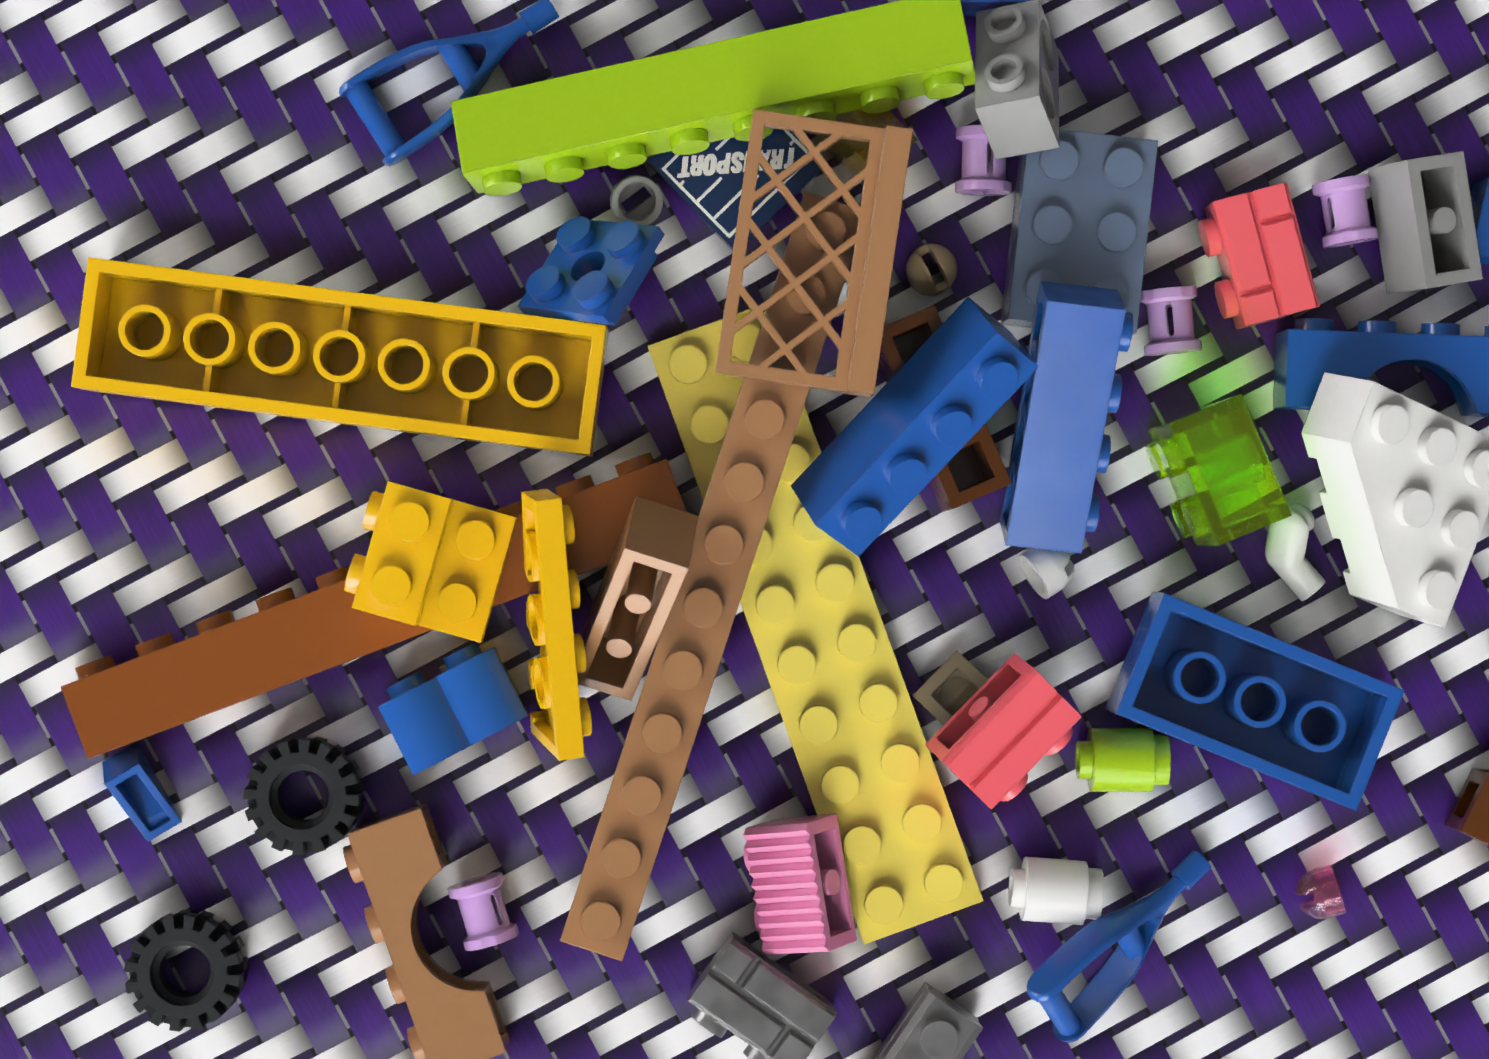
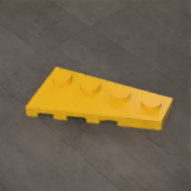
[521,489,592,761]

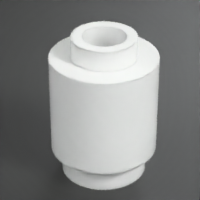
[1008,857,1104,925]

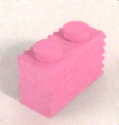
[743,813,857,955]

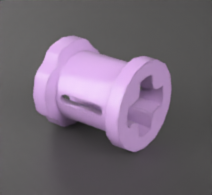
[955,125,1012,196]
[1312,174,1379,248]
[1140,286,1202,356]
[447,872,519,951]

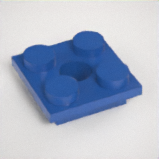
[518,216,665,326]

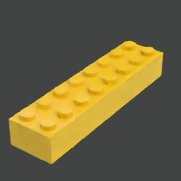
[71,257,609,457]

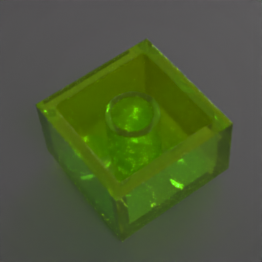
[1146,394,1292,546]

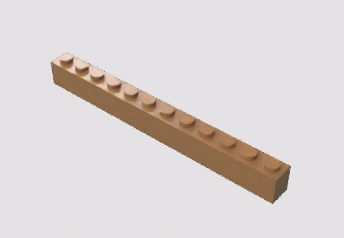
[560,191,858,961]

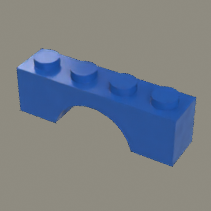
[1273,318,1489,417]

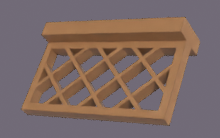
[715,109,913,398]

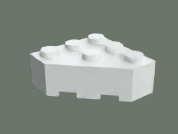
[1302,372,1489,628]

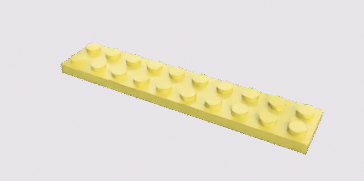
[648,309,984,945]

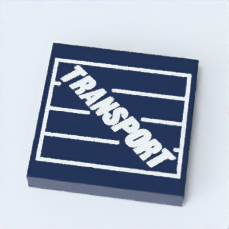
[647,129,822,251]

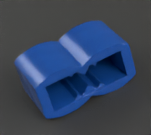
[378,642,530,776]

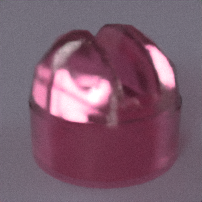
[1295,864,1347,919]

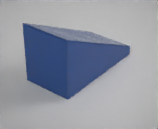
[102,742,182,842]

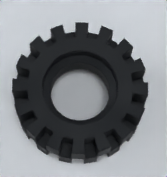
[243,736,365,855]
[124,909,248,1032]

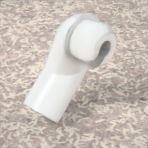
[1265,503,1326,601]

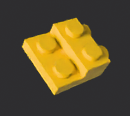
[344,481,518,643]

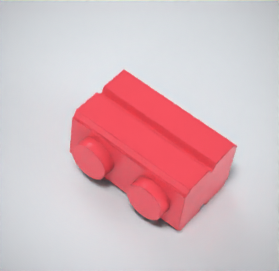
[1198,182,1320,330]
[925,653,1081,810]

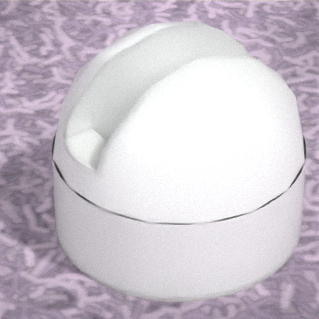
[1019,548,1074,599]

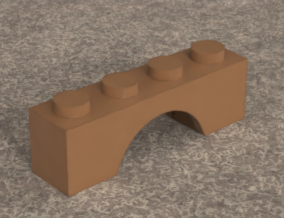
[343,803,510,1059]

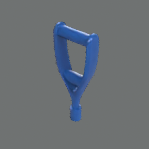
[339,0,559,166]
[1026,850,1211,1043]

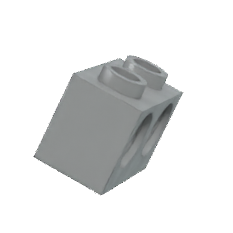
[975,0,1059,160]

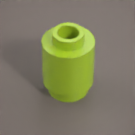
[1075,728,1171,792]

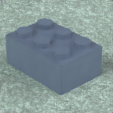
[1000,129,1158,335]

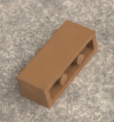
[577,496,699,701]

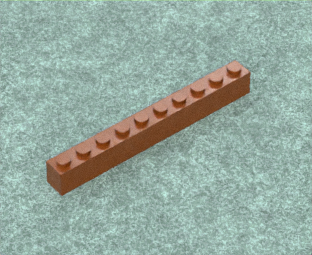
[61,452,687,759]

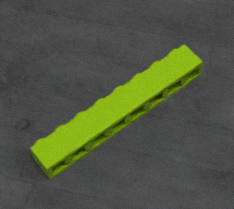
[451,0,975,196]

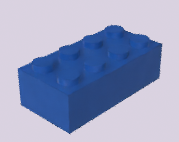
[1105,592,1405,811]

